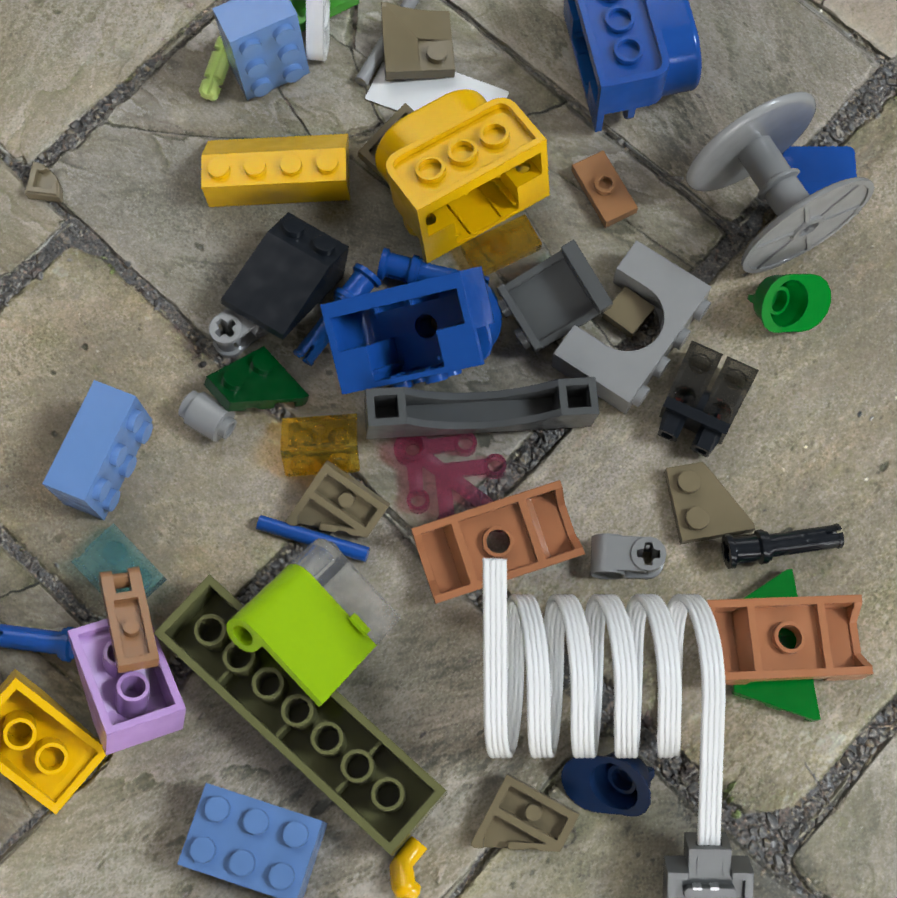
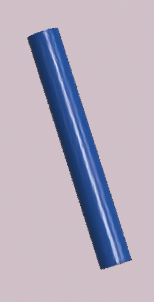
[256,515,370,562]

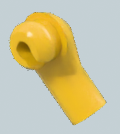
[389,836,427,898]

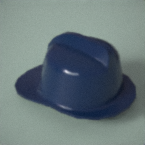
[561,752,655,817]

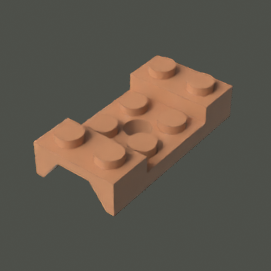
[411,480,585,604]
[706,594,874,685]

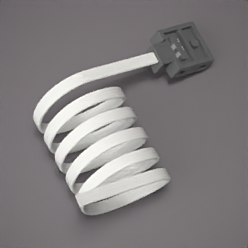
[482,558,754,898]

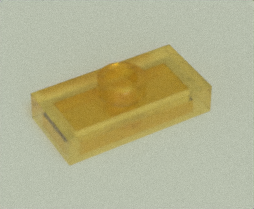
[461,214,542,276]

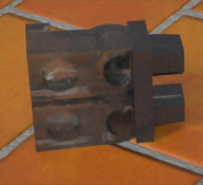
[658,340,759,457]

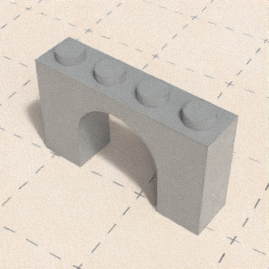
[552,240,711,415]

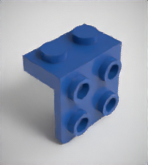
[782,146,857,195]

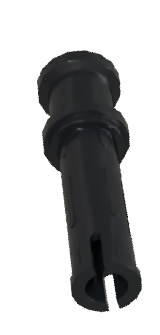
[721,523,844,569]

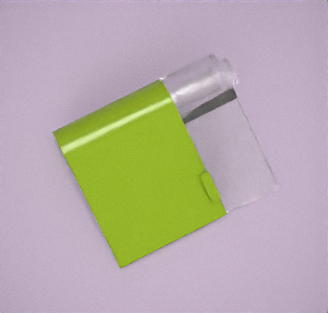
[226,538,402,707]

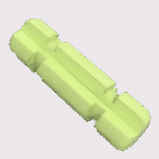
[199,36,230,101]

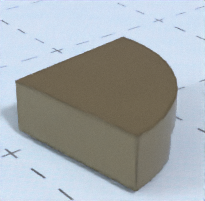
[25,161,63,203]

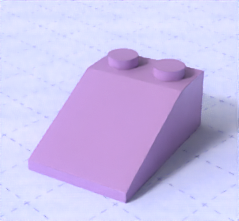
[67,619,186,755]

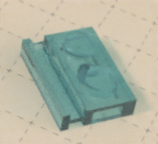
[71,523,167,599]

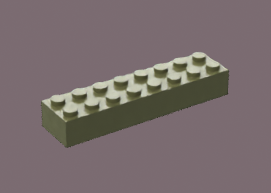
[154,574,448,856]

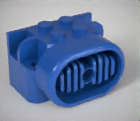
[563,0,702,132]
[320,266,502,395]

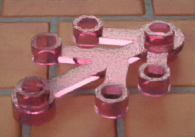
[394,433,507,532]

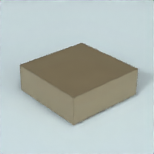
[602,286,655,339]

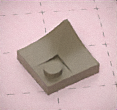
[381,2,455,80]

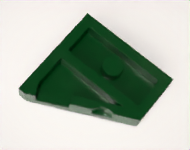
[204,346,309,412]

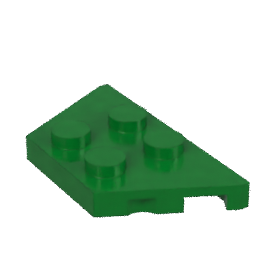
[731,569,821,722]

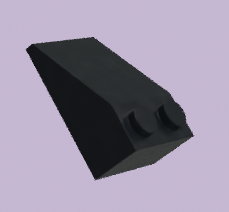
[221,212,349,340]

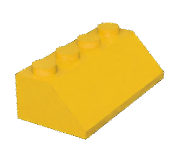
[201,134,350,207]

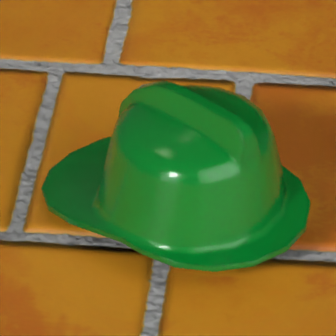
[747,274,831,333]

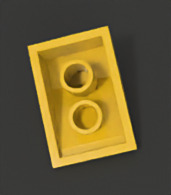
[0,669,106,814]

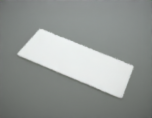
[365,60,509,111]

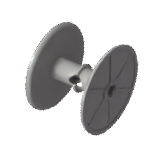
[686,92,875,273]

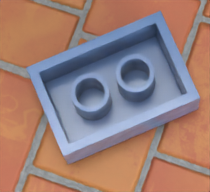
[212,0,310,101]
[42,380,153,520]
[177,783,328,898]

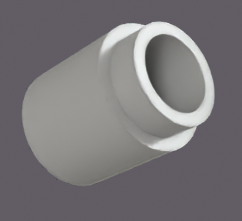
[178,390,237,442]

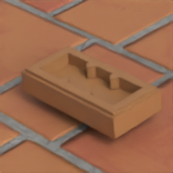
[571,150,638,228]

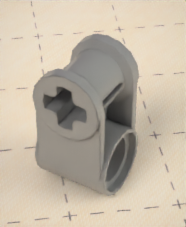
[209,308,270,358]
[590,533,666,580]

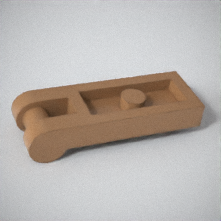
[98,566,159,673]

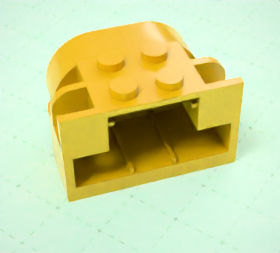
[375,89,550,263]

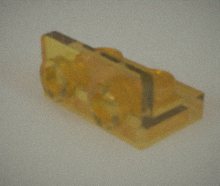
[280,413,360,477]

